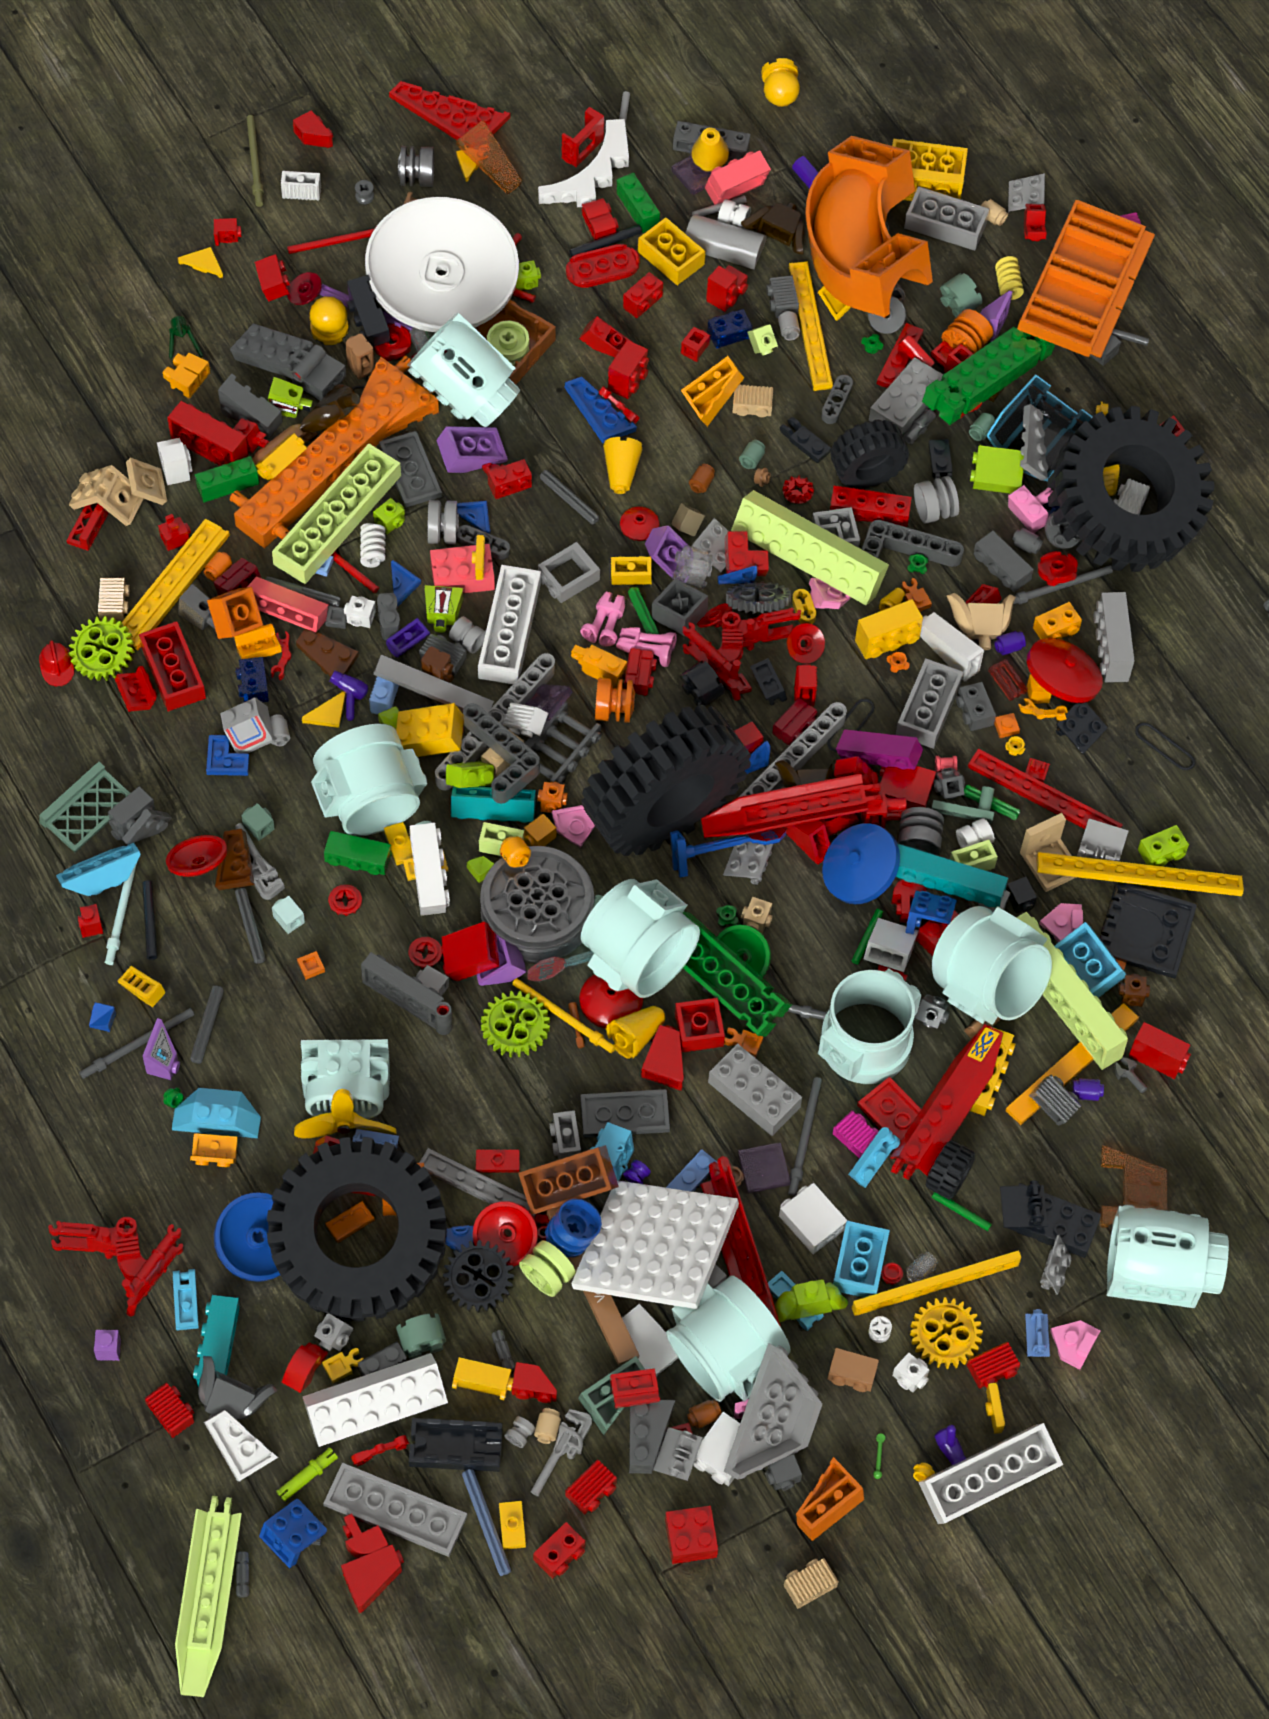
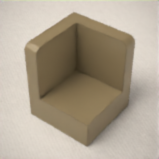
[671,503,705,536]

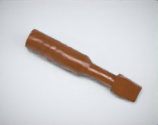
[568,1002,585,1048]

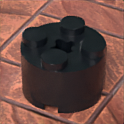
[680,660,725,706]

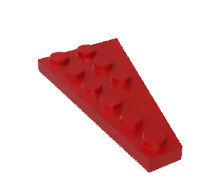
[389,81,510,150]

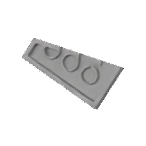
[1020,404,1048,481]

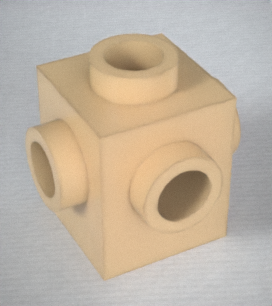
[741,897,773,934]

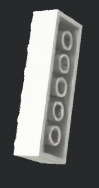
[478,565,541,684]
[303,1353,448,1447]
[918,1423,1063,1524]

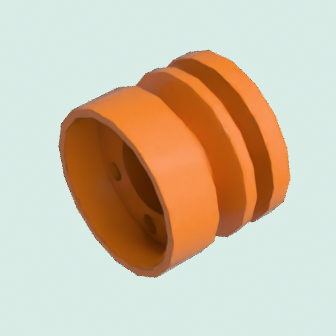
[942,309,993,354]
[595,678,635,723]

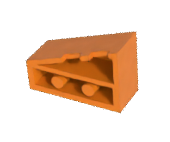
[796,1457,864,1541]

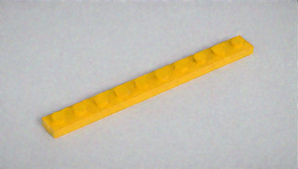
[1036,852,1244,896]

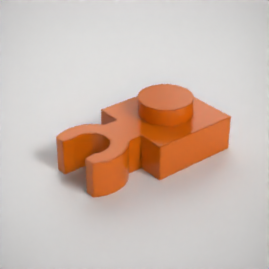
[902,578,932,612]
[724,1028,763,1058]

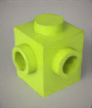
[515,260,541,290]
[373,498,405,534]

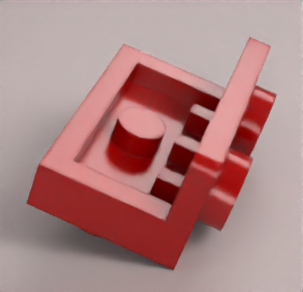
[115,666,156,712]

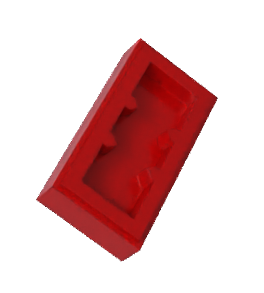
[476,1150,520,1173]

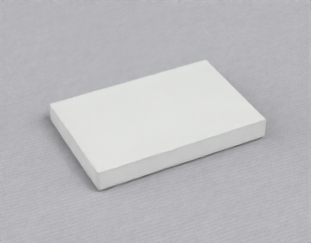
[622,1304,678,1376]

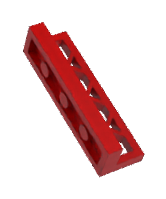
[66,503,109,551]

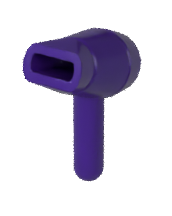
[329,670,368,721]
[934,1425,967,1465]

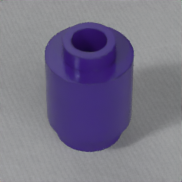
[994,631,1026,655]
[1072,1078,1104,1101]

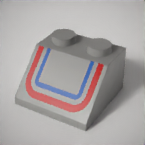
[220,698,275,754]

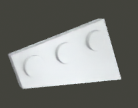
[204,1410,278,1481]

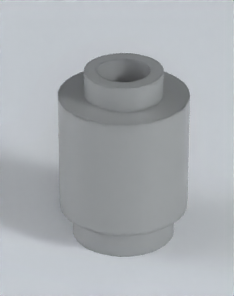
[778,311,800,340]
[270,715,290,746]

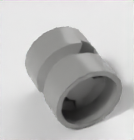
[449,616,486,654]

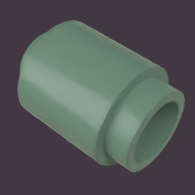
[969,413,996,441]
[739,440,765,469]

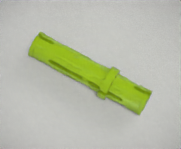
[276,1447,338,1502]

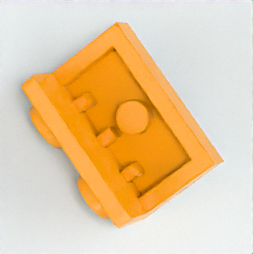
[234,624,282,663]
[190,1133,238,1167]

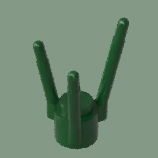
[169,316,203,359]

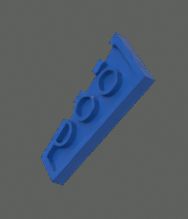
[564,377,637,443]

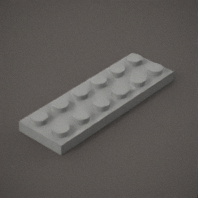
[323,1463,468,1557]

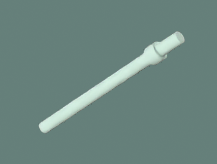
[105,863,137,965]

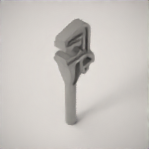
[235,823,285,900]
[531,1409,592,1496]

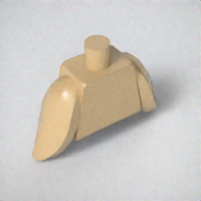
[947,593,1016,650]

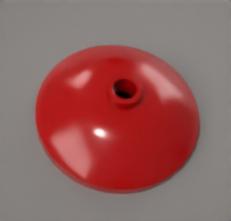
[166,835,228,877]
[579,974,643,1029]
[473,1201,538,1267]

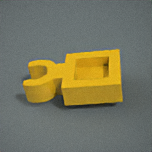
[322,1348,364,1383]

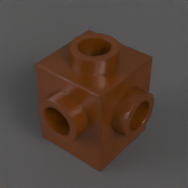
[1118,974,1150,1007]

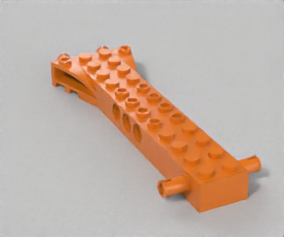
[230,356,439,549]

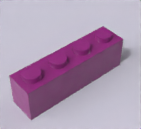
[836,729,923,770]

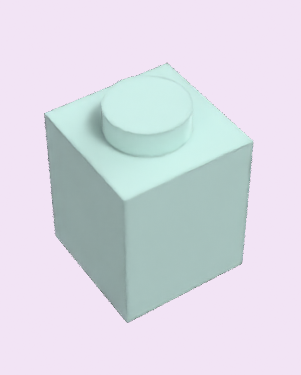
[272,896,305,934]

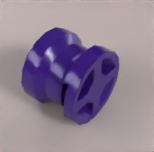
[623,1160,651,1184]

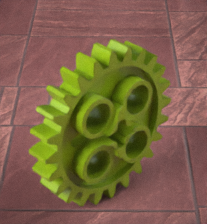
[69,616,135,681]
[481,991,550,1057]

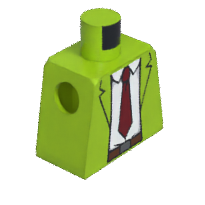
[268,377,313,418]
[425,585,463,633]

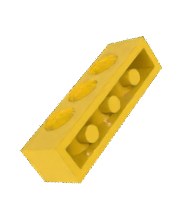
[970,1026,1016,1116]

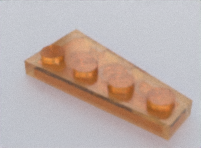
[456,120,522,195]

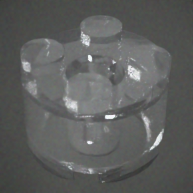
[673,545,713,589]

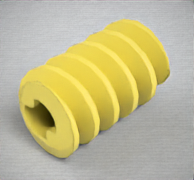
[995,256,1024,300]

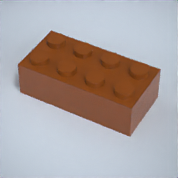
[518,1145,619,1215]

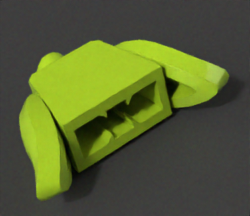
[774,1279,848,1322]

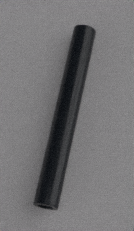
[569,225,642,257]
[142,881,158,960]

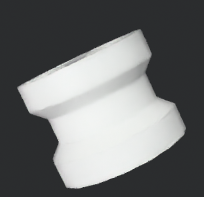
[868,1316,892,1343]

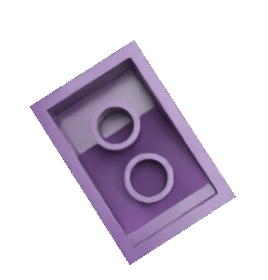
[436,427,508,473]

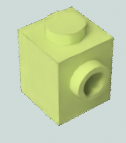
[747,324,778,355]

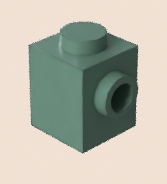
[241,803,275,841]

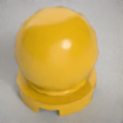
[761,58,800,107]
[309,296,348,345]

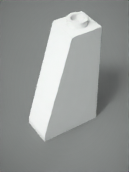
[920,612,984,682]

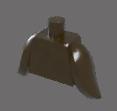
[741,203,806,255]
[300,384,360,432]
[775,758,838,788]

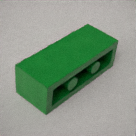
[617,172,660,233]
[195,456,259,503]
[324,831,392,875]

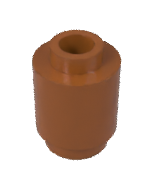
[689,464,715,493]
[687,1399,722,1429]

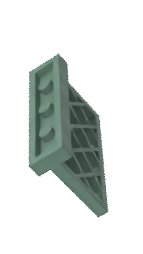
[39,762,130,853]

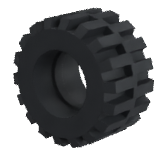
[926,1140,975,1200]

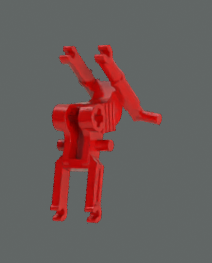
[683,607,801,701]
[48,1217,184,1317]

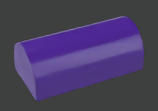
[792,156,819,189]
[386,618,430,658]

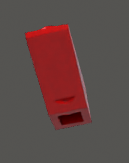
[579,316,632,357]

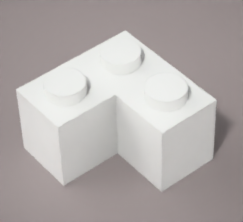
[157,438,192,485]

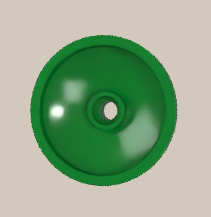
[717,925,771,977]

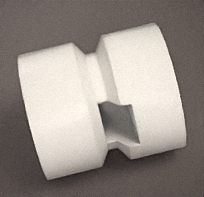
[718,199,751,229]
[956,818,995,848]

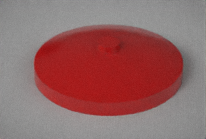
[1027,638,1103,703]

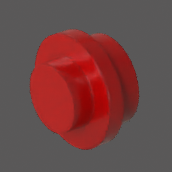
[881,1263,903,1285]

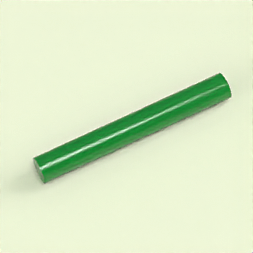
[851,909,883,965]
[932,1192,992,1231]

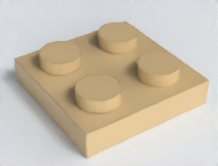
[126,458,167,505]

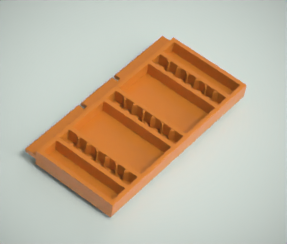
[1017,200,1155,358]

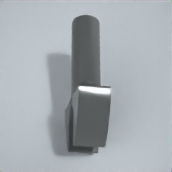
[1115,1057,1147,1093]

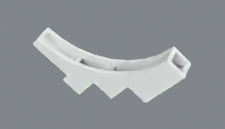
[538,119,629,207]

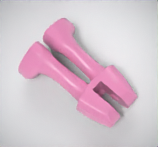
[580,591,625,646]
[616,627,677,667]

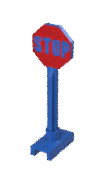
[670,827,786,878]

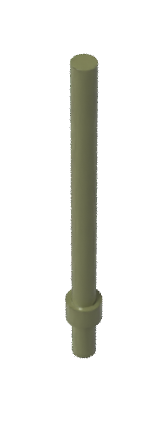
[247,115,264,207]

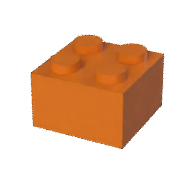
[207,587,263,639]

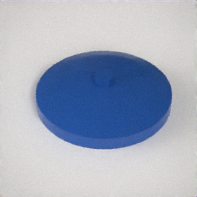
[822,823,900,904]
[214,1193,280,1282]

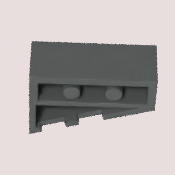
[218,373,282,438]
[629,1400,675,1474]

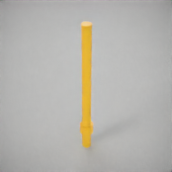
[512,978,616,1053]

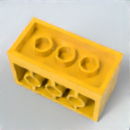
[892,139,968,201]

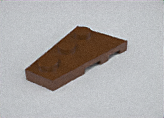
[296,629,359,677]
[215,829,255,890]

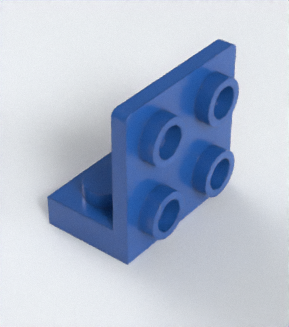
[905,891,957,935]
[259,1499,327,1569]

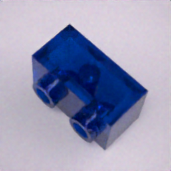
[707,309,752,349]
[236,657,269,702]

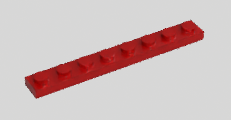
[968,749,1123,829]

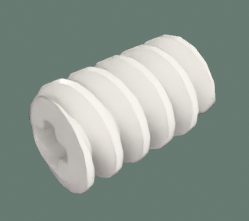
[360,523,385,568]

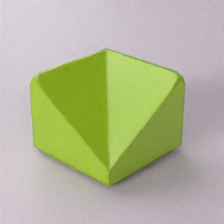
[378,706,399,729]
[467,856,494,883]

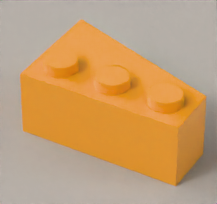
[681,356,744,427]

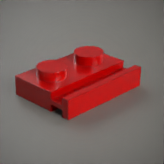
[610,1368,660,1408]

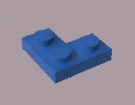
[206,735,249,776]

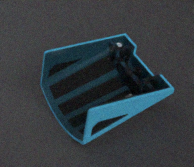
[986,374,1093,482]

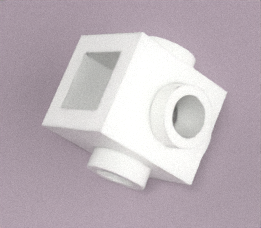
[344,596,376,628]
[892,1353,929,1392]

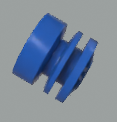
[545,1199,602,1257]

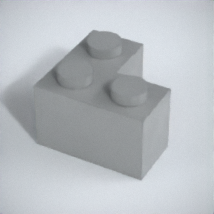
[812,507,860,548]

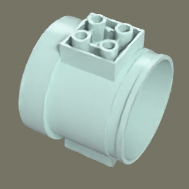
[311,724,427,836]
[581,879,700,998]
[932,906,1052,1025]
[818,968,921,1084]
[666,1276,791,1402]

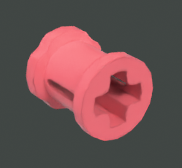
[935,756,957,773]

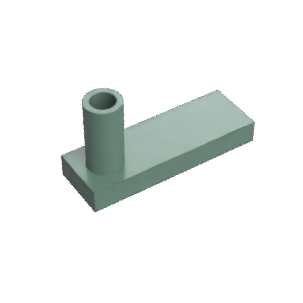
[932,786,994,824]

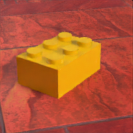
[638,218,705,286]
[855,599,923,659]
[396,703,464,757]

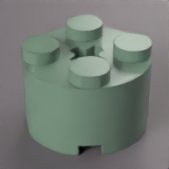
[940,273,982,318]
[396,1314,446,1359]

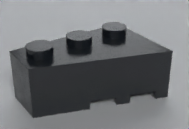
[347,275,390,347]

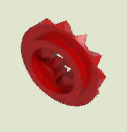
[782,475,814,504]
[328,885,362,916]
[408,937,442,969]

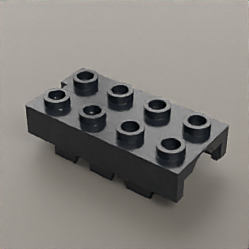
[1003,1183,1102,1258]
[409,1418,503,1472]

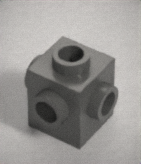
[934,768,965,799]
[914,994,950,1029]

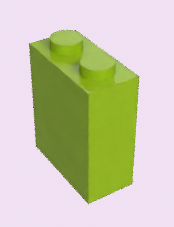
[970,445,1024,494]

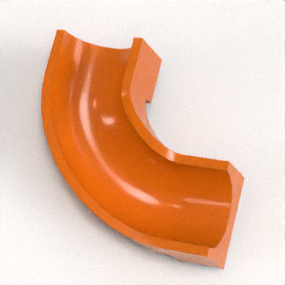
[806,136,933,317]

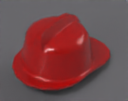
[39,640,74,686]

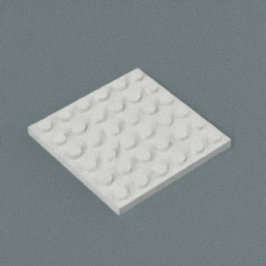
[571,1181,739,1309]

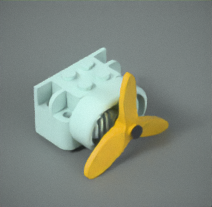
[294,1039,397,1138]

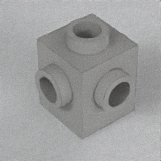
[314,1313,354,1351]

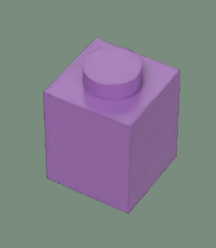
[94,1330,121,1361]

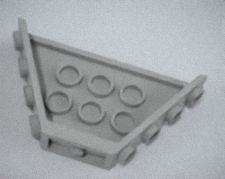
[724,1343,822,1480]

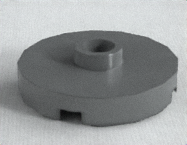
[868,296,907,334]

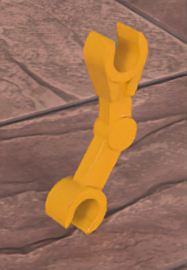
[1018,698,1068,721]

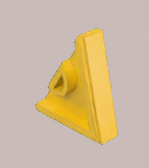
[456,144,490,182]
[178,247,223,278]
[302,692,346,728]

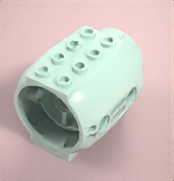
[407,313,520,427]
[1107,1205,1229,1308]

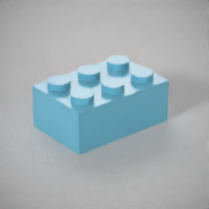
[1054,922,1127,998]
[833,1221,890,1298]

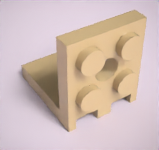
[69,465,144,526]
[1020,813,1077,892]

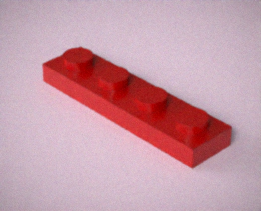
[877,323,924,388]

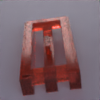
[989,659,1028,701]

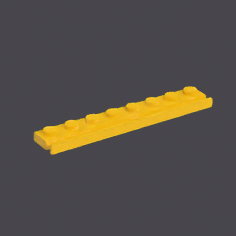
[122,518,230,651]

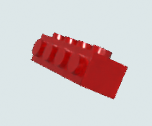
[830,486,912,527]

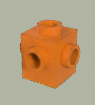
[537,782,568,813]

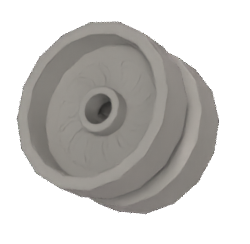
[428,500,459,544]

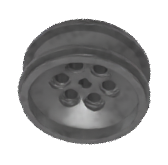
[480,846,594,963]

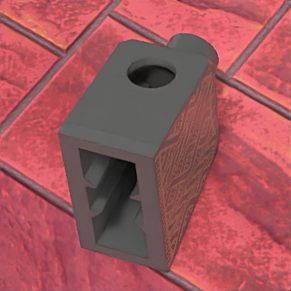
[178,584,215,630]

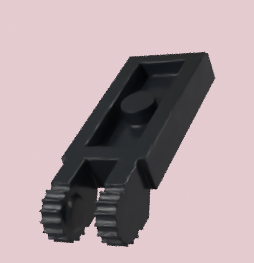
[779,417,831,463]
[928,439,953,481]

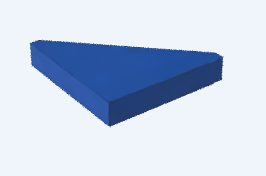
[457,501,490,534]
[391,560,421,606]
[718,566,757,584]
[745,741,771,774]
[445,1225,474,1252]

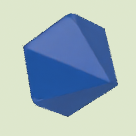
[89,1002,116,1032]

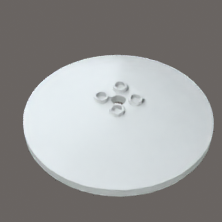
[365,197,519,332]

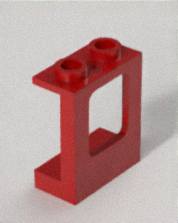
[562,107,604,167]

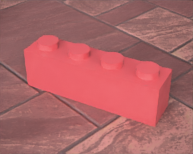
[248,576,328,633]

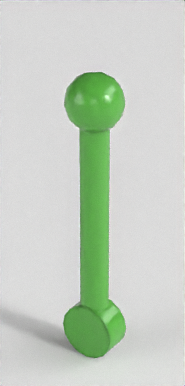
[873,1433,885,1479]

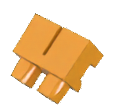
[163,353,210,399]

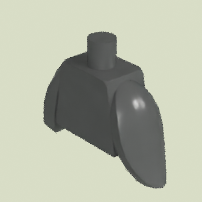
[198,1356,278,1420]

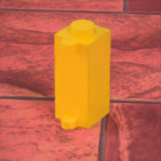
[255,433,307,480]
[452,1357,513,1400]

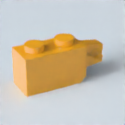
[571,645,627,688]

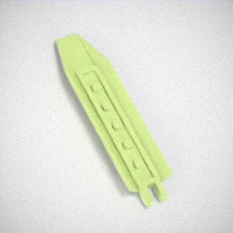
[175,1496,242,1697]

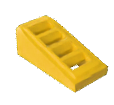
[1103,464,1120,496]
[118,966,165,1007]

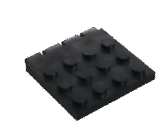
[1099,883,1197,979]

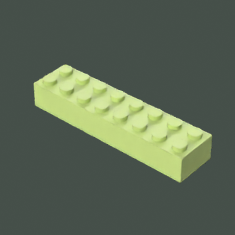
[272,444,401,584]
[731,490,889,605]
[1016,912,1128,1070]

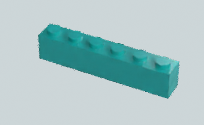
[896,844,1008,908]

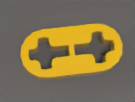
[792,589,816,624]

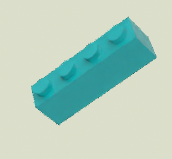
[451,786,536,823]
[193,1295,240,1387]

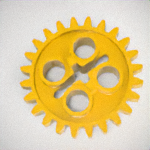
[910,1297,983,1369]

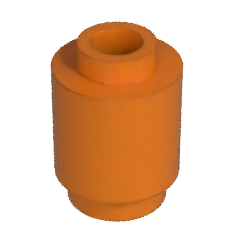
[204,552,232,581]

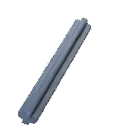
[462,1469,511,1576]

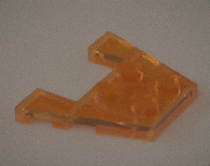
[1100,1146,1167,1228]

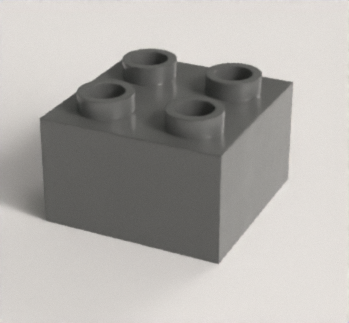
[652,578,708,636]

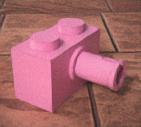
[1008,485,1053,533]

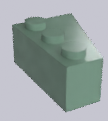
[578,1356,645,1435]

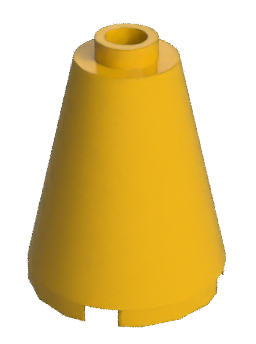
[691,128,729,171]
[603,437,642,494]
[606,1006,665,1059]

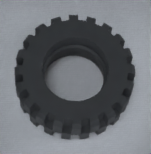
[830,420,909,489]

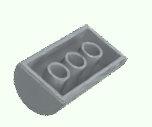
[686,214,767,269]

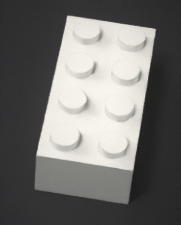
[410,823,450,916]

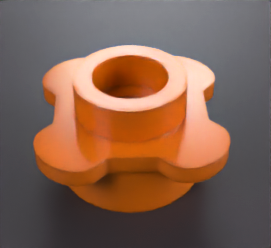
[887,652,910,673]

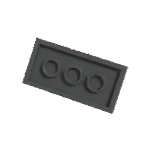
[379,431,442,508]
[581,1089,670,1137]

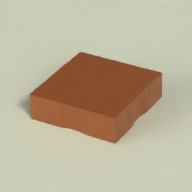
[475,300,556,385]

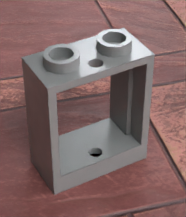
[538,542,600,603]

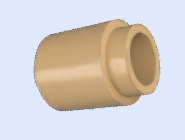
[981,199,1008,226]
[534,1408,561,1444]

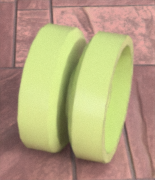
[487,321,529,367]
[519,1240,576,1297]

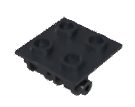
[1056,702,1108,754]
[1000,1180,1048,1228]

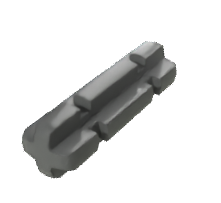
[492,1330,515,1372]
[236,1552,249,1598]

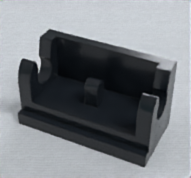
[750,658,787,705]

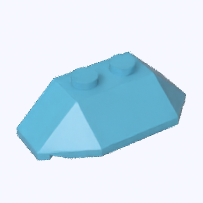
[56,843,141,896]
[172,1088,261,1138]

